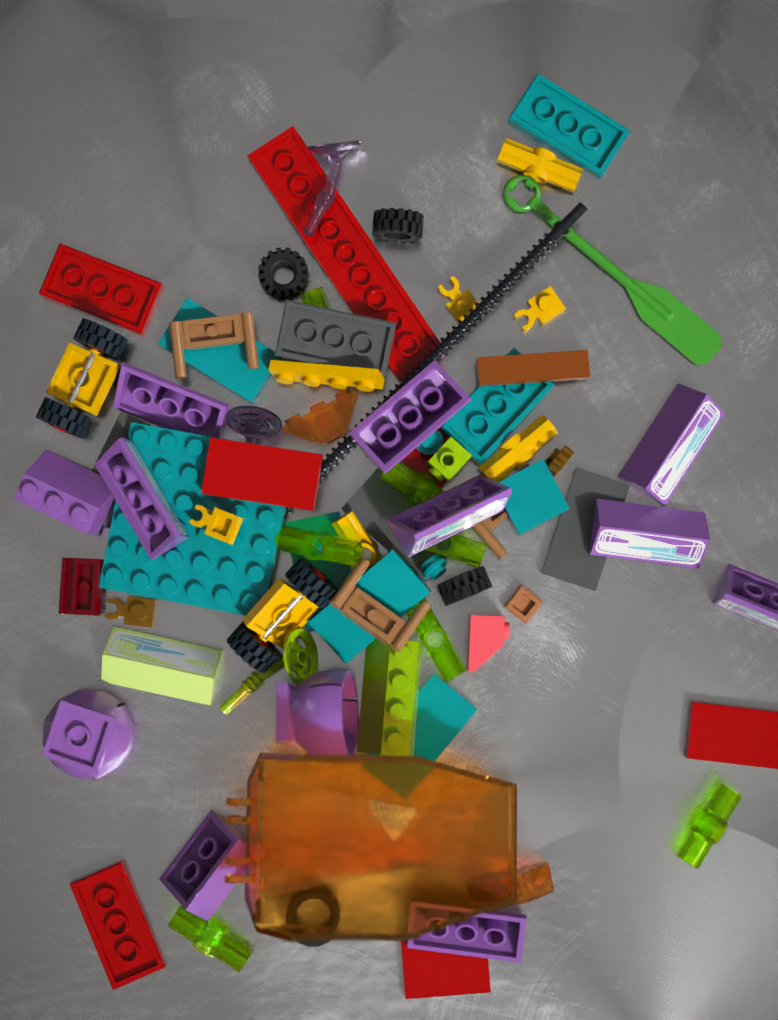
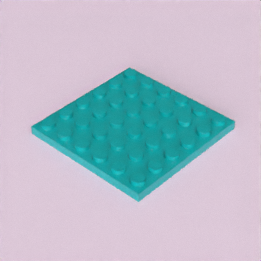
[99,422,286,616]

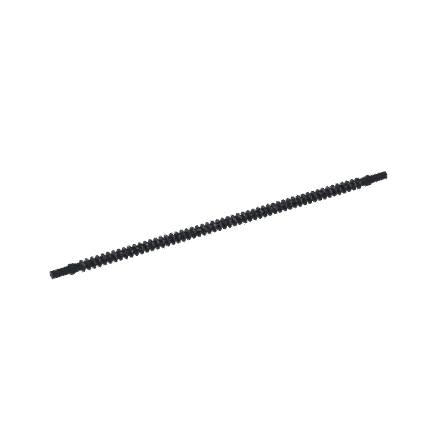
[284,202,587,519]

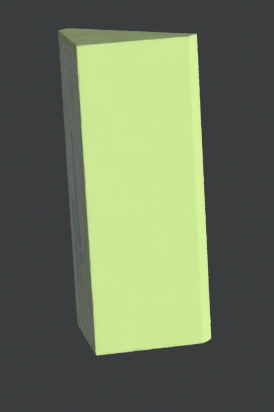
[101,627,223,706]

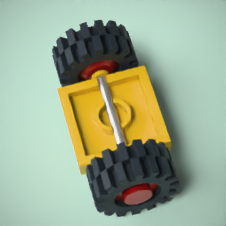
[36,318,129,439]
[227,557,338,674]

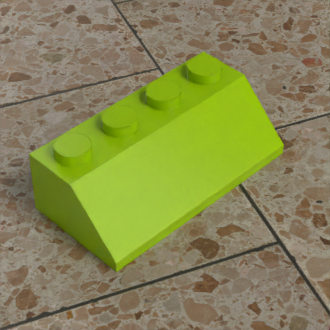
[357,639,423,757]

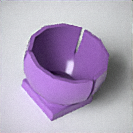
[276,668,359,761]
[41,689,134,780]

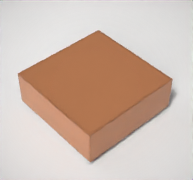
[504,585,543,624]

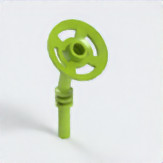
[219,629,318,715]

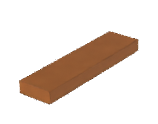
[476,350,591,387]

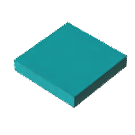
[499,459,570,535]

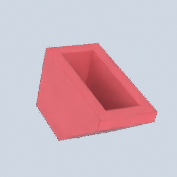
[467,615,510,672]

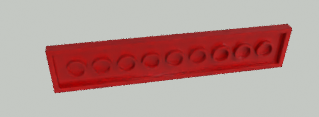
[247,126,444,384]

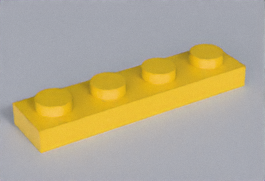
[269,360,385,392]

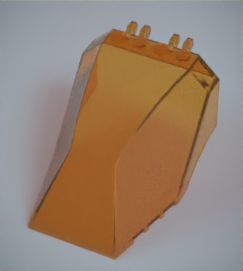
[225,752,517,942]

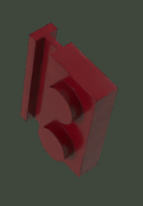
[58,557,104,616]

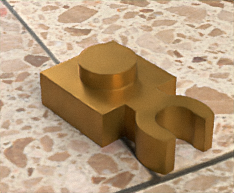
[546,445,574,477]
[105,596,157,628]

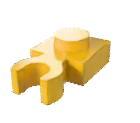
[438,276,478,325]
[513,286,566,332]
[189,505,243,545]

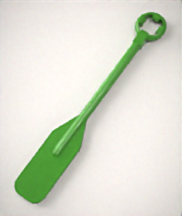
[503,175,722,365]

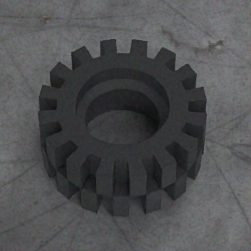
[372,208,424,242]
[258,247,309,301]
[437,566,492,606]

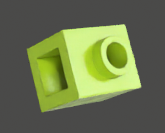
[428,437,472,483]

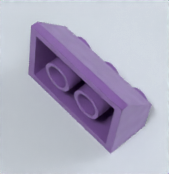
[13,450,114,535]
[159,811,260,921]

